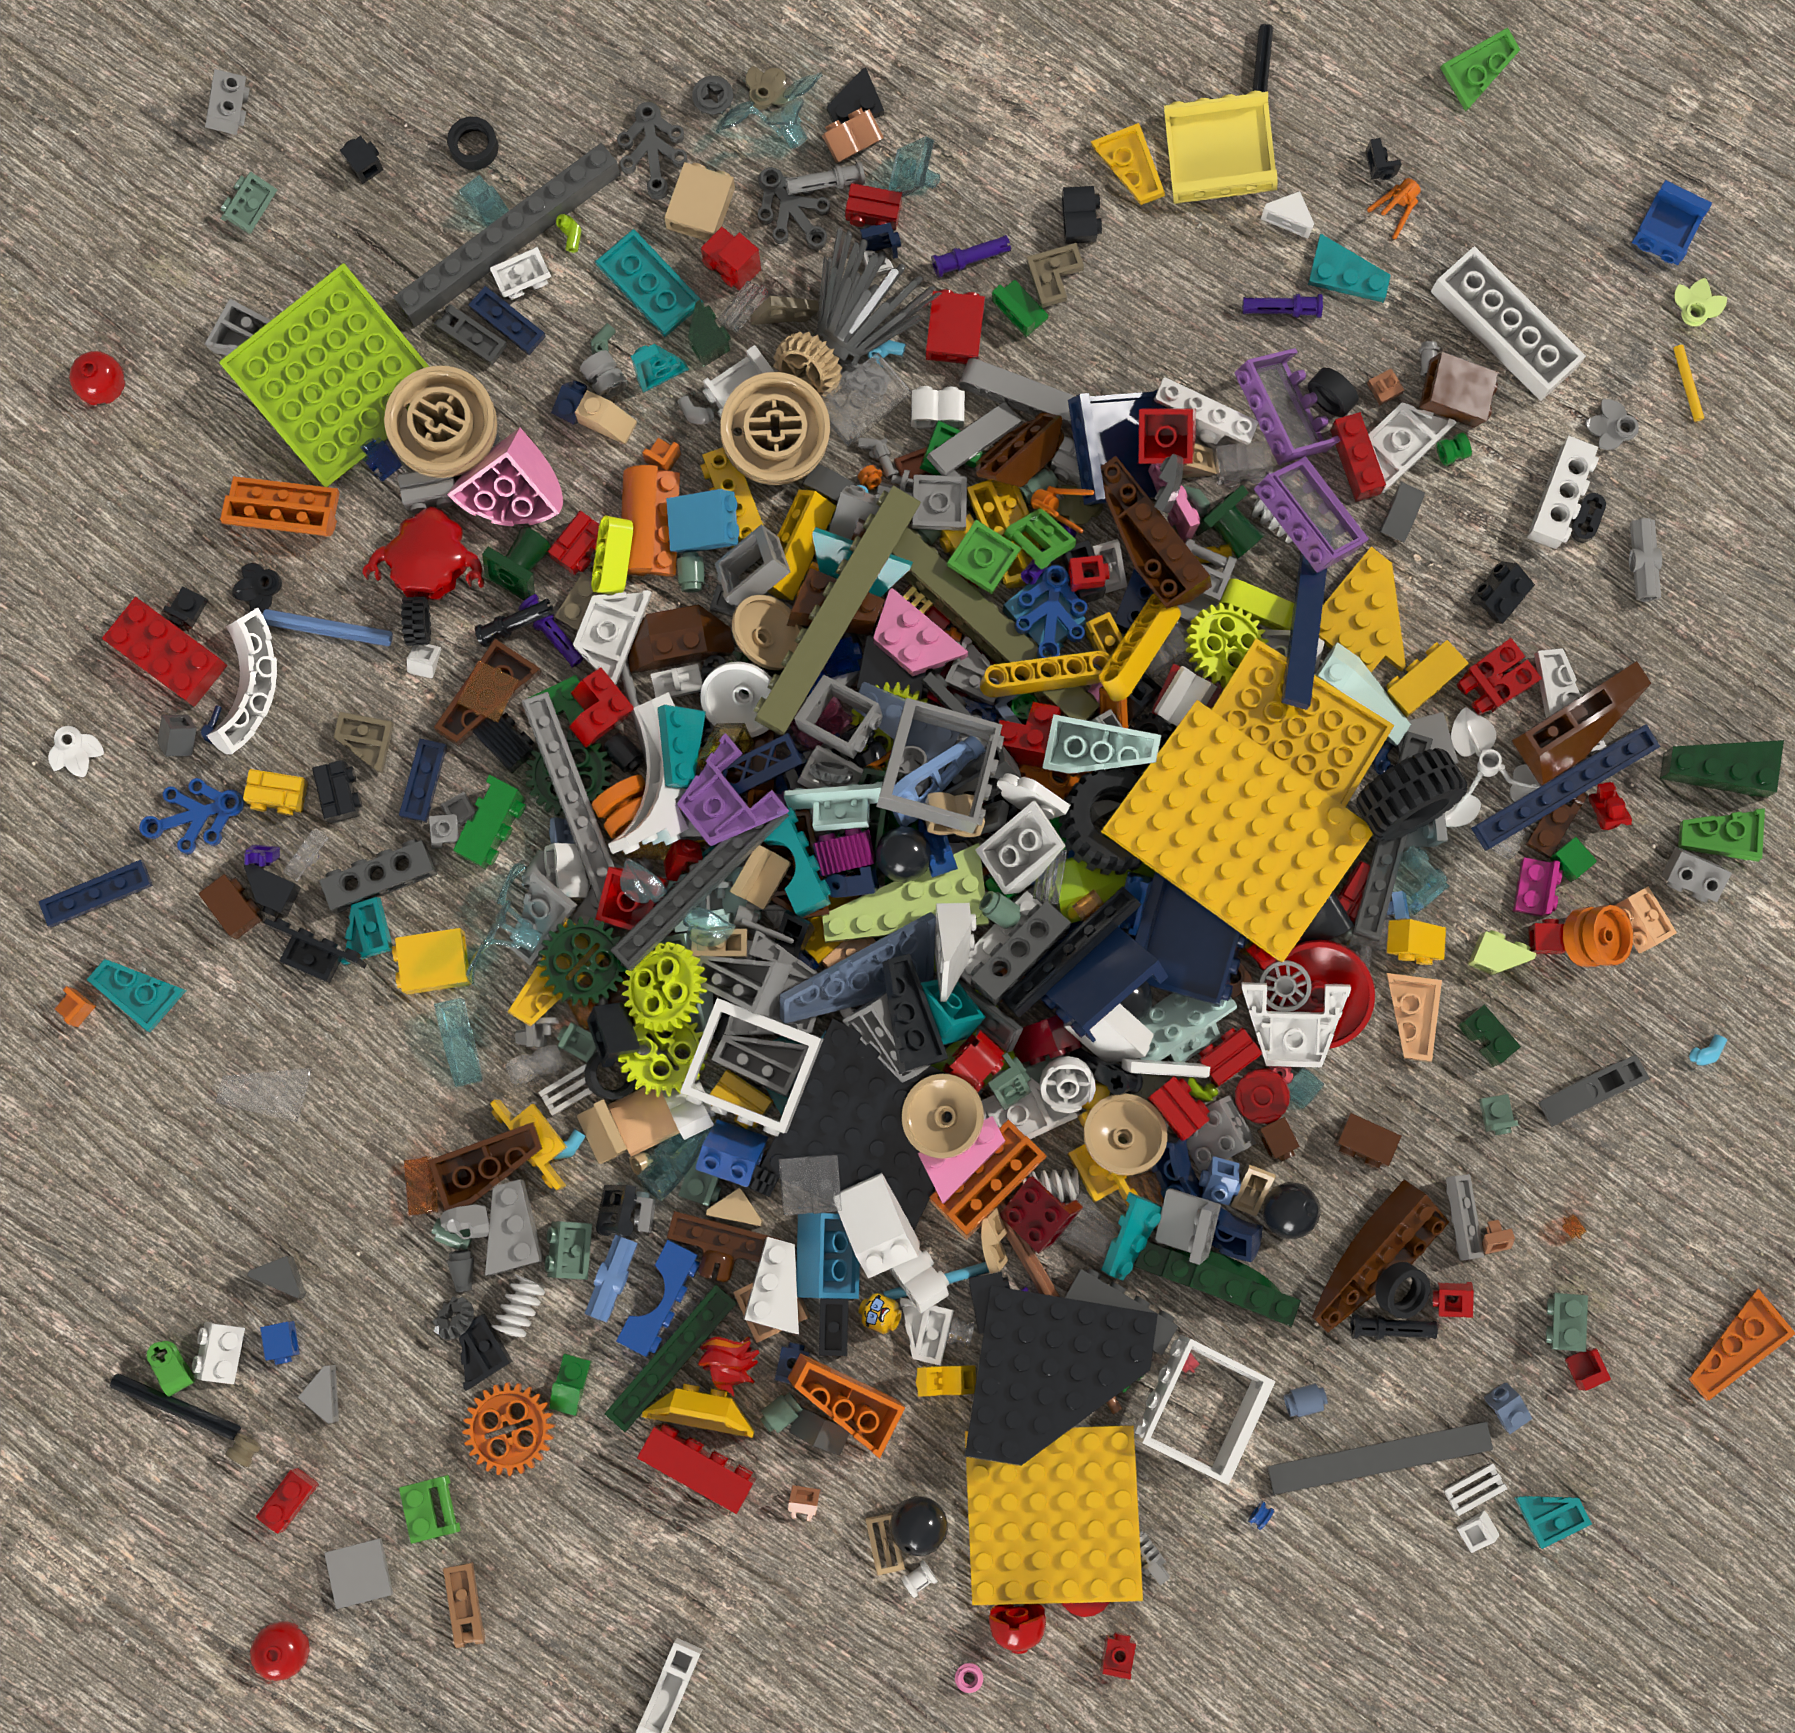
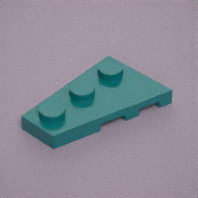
[1308,233,1391,303]
[631,344,689,393]
[658,704,706,789]
[86,959,187,1032]

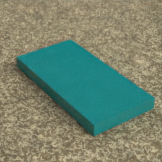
[595,229,703,338]

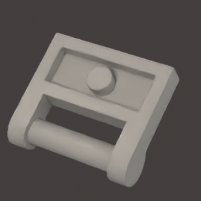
[1185,538,1237,602]

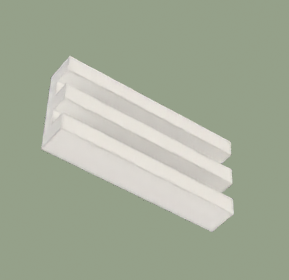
[538,1064,593,1116]
[1443,1463,1507,1516]

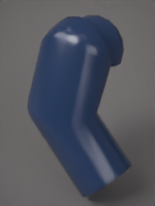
[1372,740,1394,775]

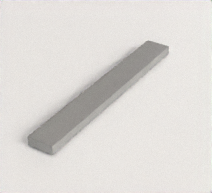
[522,692,614,903]

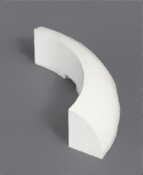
[206,608,277,754]

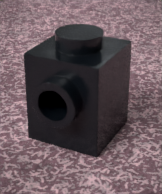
[340,135,384,184]

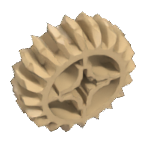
[773,331,842,400]

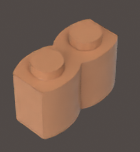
[822,108,884,164]

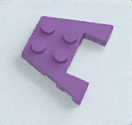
[677,733,789,846]

